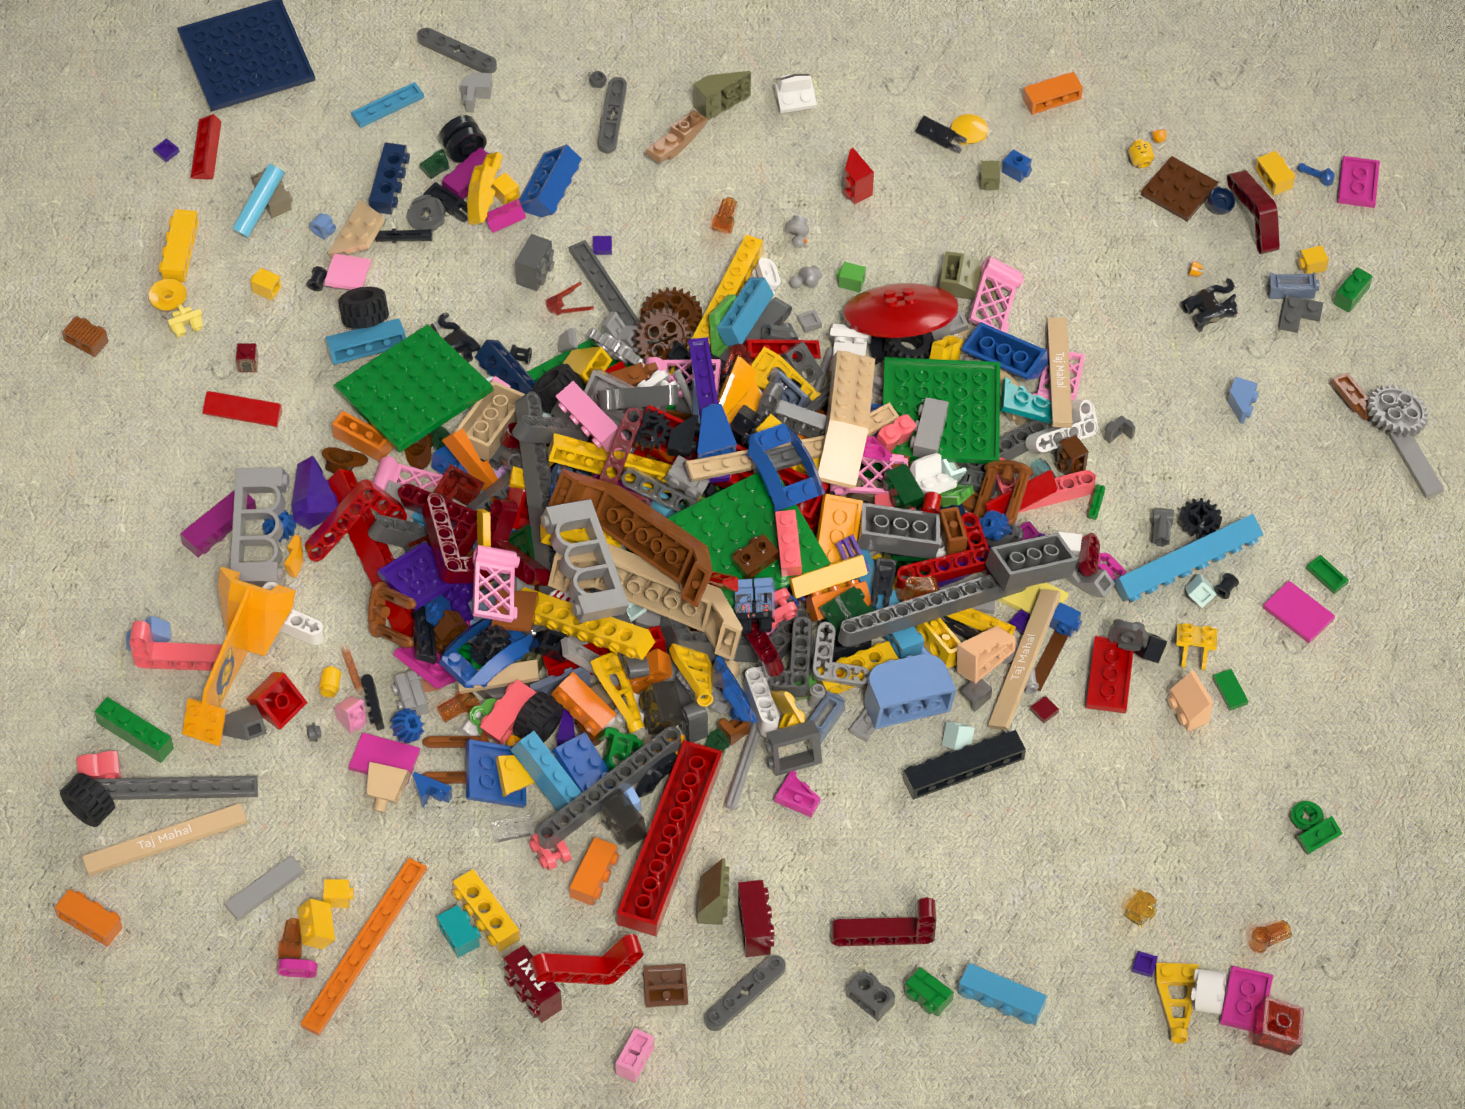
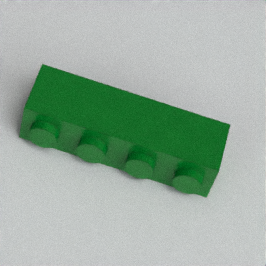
[94,697,174,763]

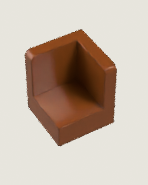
[718,718,750,745]

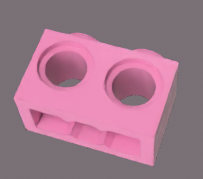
[616,1028,654,1083]

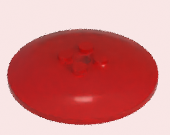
[843,283,958,338]

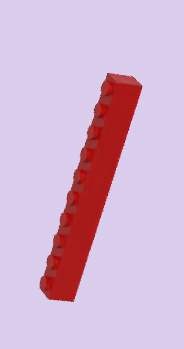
[328,469,413,638]

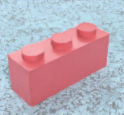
[775,510,802,577]
[480,679,536,745]

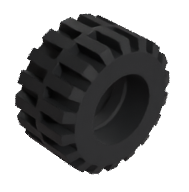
[338,287,389,328]
[883,333,934,359]
[531,364,583,414]
[513,691,564,743]
[60,773,115,827]

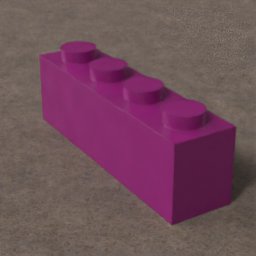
[180,490,256,558]

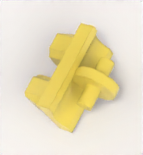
[168,304,203,338]

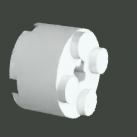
[1191,969,1226,1014]

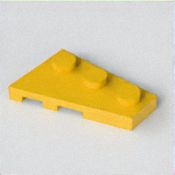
[495,753,555,797]

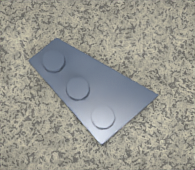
[529,667,591,697]

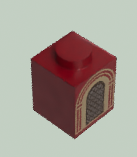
[236,343,259,372]

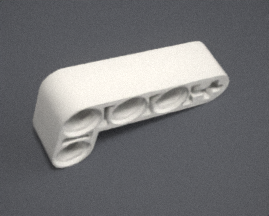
[1025,399,1098,452]
[262,582,324,645]
[744,666,782,737]

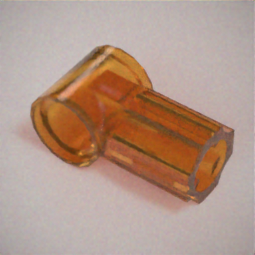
[712,197,738,234]
[437,691,480,723]
[278,918,302,959]
[1249,920,1292,953]

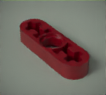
[1079,532,1100,577]

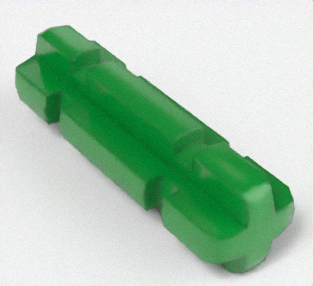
[1087,484,1105,520]

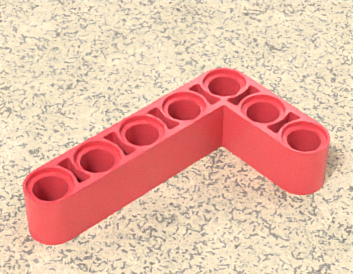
[996,458,1096,513]
[129,621,223,671]

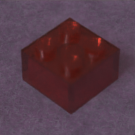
[1252,996,1304,1056]

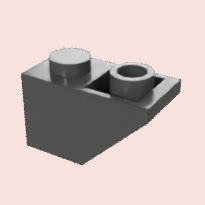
[223,704,267,740]

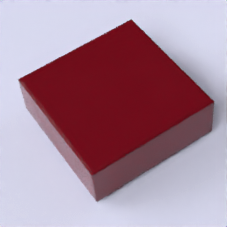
[1030,696,1059,723]

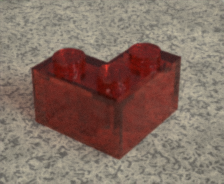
[433,464,485,506]

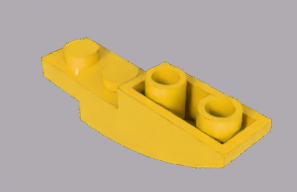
[467,152,503,225]

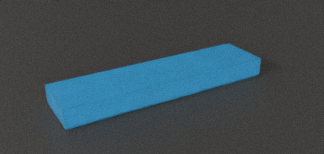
[351,82,424,128]

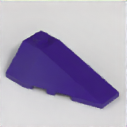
[292,456,338,530]

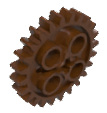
[641,287,702,340]
[632,308,691,370]

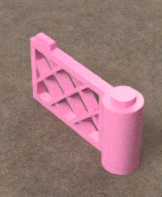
[968,256,1024,333]
[1033,348,1085,401]
[645,357,721,397]
[830,454,908,495]
[369,456,455,500]
[473,545,520,623]

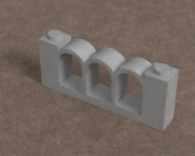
[230,467,290,587]
[541,499,629,623]

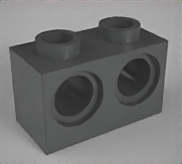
[780,341,824,388]
[846,970,895,1022]

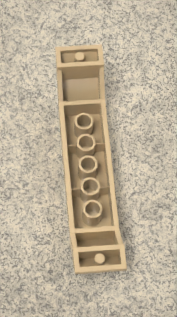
[817,350,875,489]
[548,544,743,661]

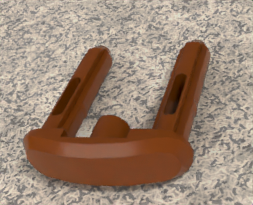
[973,460,1034,525]
[368,582,417,649]
[422,733,489,784]

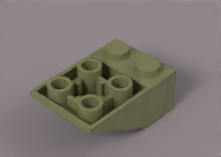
[693,71,751,120]
[940,251,997,302]
[698,858,729,925]

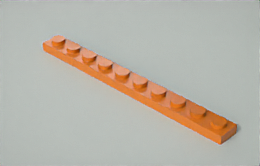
[300,858,427,1036]

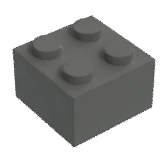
[515,234,555,291]

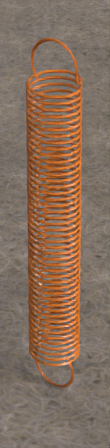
[342,645,363,695]

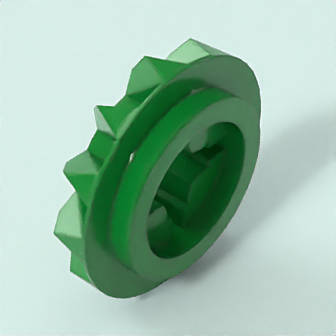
[1291,801,1324,831]

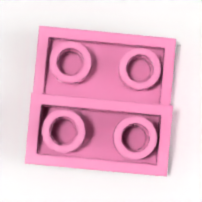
[325,253,371,290]

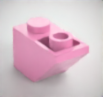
[334,696,367,734]

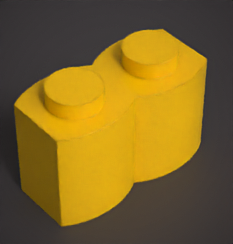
[929,335,963,360]

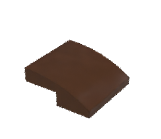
[643,964,688,1008]

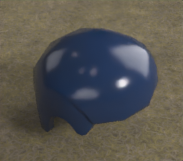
[1207,186,1235,215]

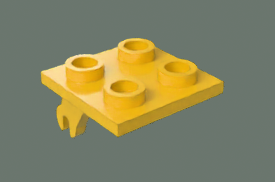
[1176,623,1217,670]
[770,690,806,729]

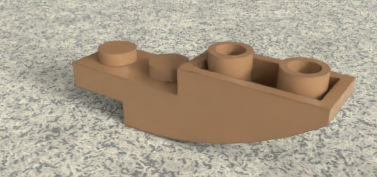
[646,110,708,163]

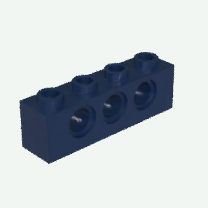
[369,142,410,215]
[475,340,536,394]

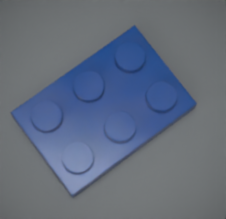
[552,732,613,793]

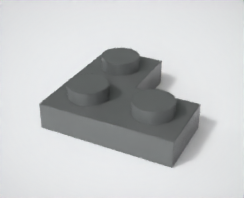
[1279,295,1324,333]

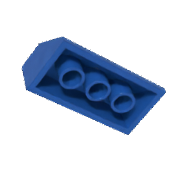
[519,144,582,218]
[961,322,1048,380]

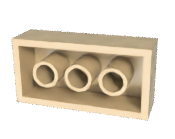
[454,381,526,462]

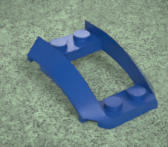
[746,423,825,512]
[439,618,533,688]
[711,655,758,723]

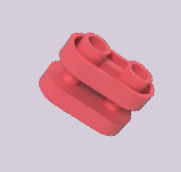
[771,588,798,630]
[528,833,572,871]

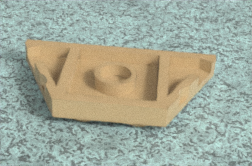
[328,200,385,258]

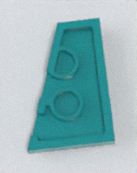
[1001,377,1052,424]

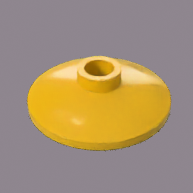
[149,279,187,311]

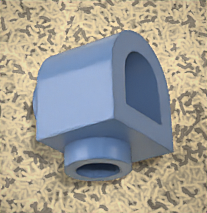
[309,213,336,240]

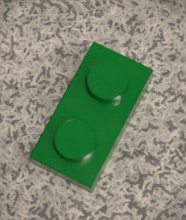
[1297,816,1343,855]

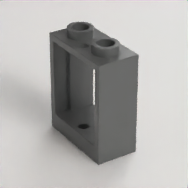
[765,720,822,776]

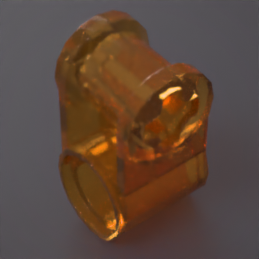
[900,576,940,601]

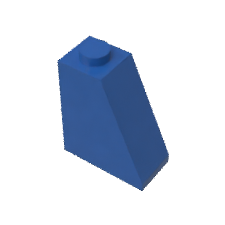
[697,403,737,459]

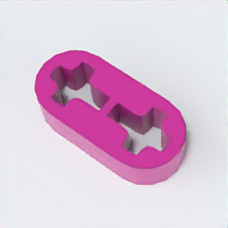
[1098,553,1126,580]
[277,959,318,978]

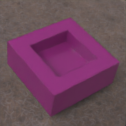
[1015,521,1040,541]

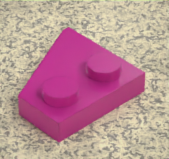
[862,436,892,461]
[774,771,821,818]

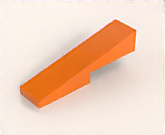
[442,428,498,502]

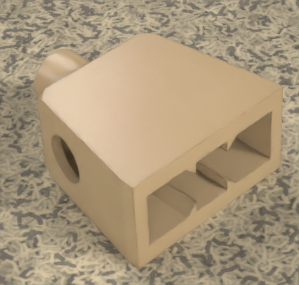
[367,762,411,813]

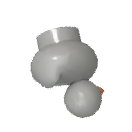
[785,215,809,248]
[790,265,822,288]

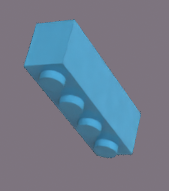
[716,277,774,346]
[325,318,406,365]
[510,731,582,811]
[958,963,1047,1026]

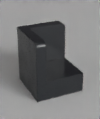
[1134,632,1168,663]

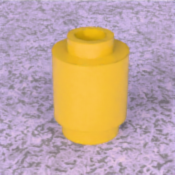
[319,666,342,698]

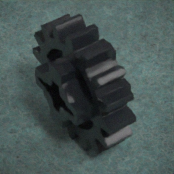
[628,408,671,452]
[1179,498,1222,538]
[470,625,511,666]

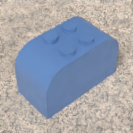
[864,654,956,729]

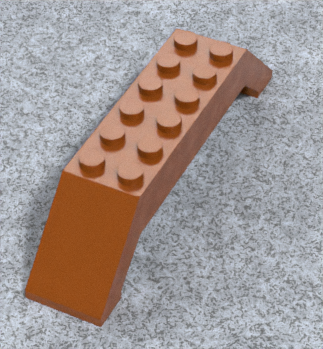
[548,470,713,607]

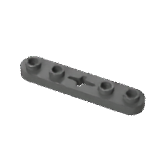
[417,28,497,73]
[598,77,627,153]
[704,955,786,1031]

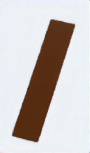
[1035,630,1068,691]

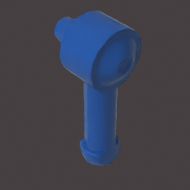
[1297,163,1335,186]

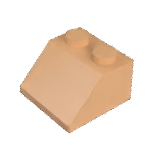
[1168,670,1213,731]

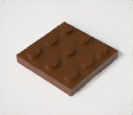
[1141,156,1218,222]

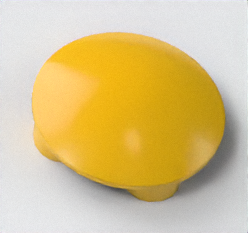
[951,114,988,145]

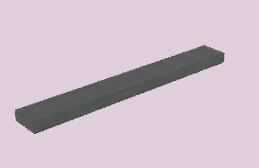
[569,240,657,352]
[95,776,258,800]

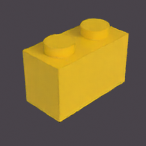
[1255,151,1295,196]
[298,898,335,950]

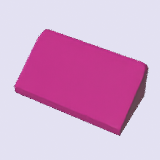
[486,199,526,233]

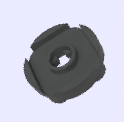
[407,195,445,231]
[1108,619,1149,651]

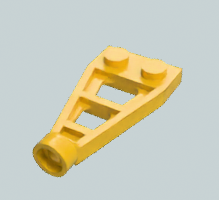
[751,347,821,402]
[669,643,713,707]
[590,652,645,734]
[1156,963,1199,1044]

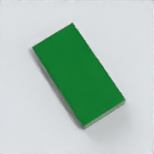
[1306,555,1349,594]
[1213,669,1249,711]

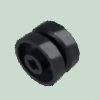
[439,115,487,163]

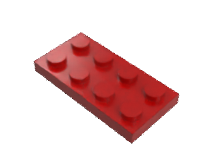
[1086,636,1134,714]

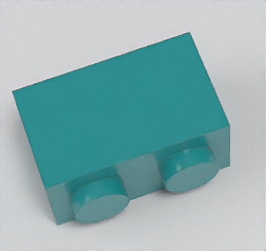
[436,905,481,958]

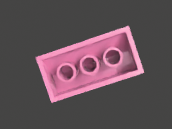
[555,381,627,452]

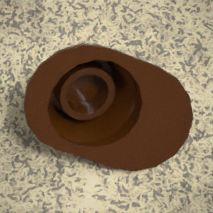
[405,433,433,470]
[322,447,368,473]

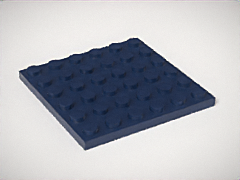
[177,0,315,112]

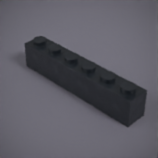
[903,730,1026,800]

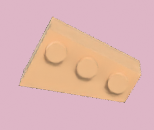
[957,626,1015,684]

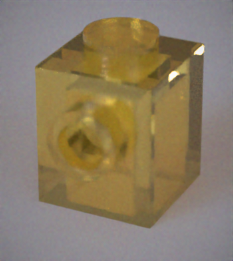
[1124,889,1157,927]

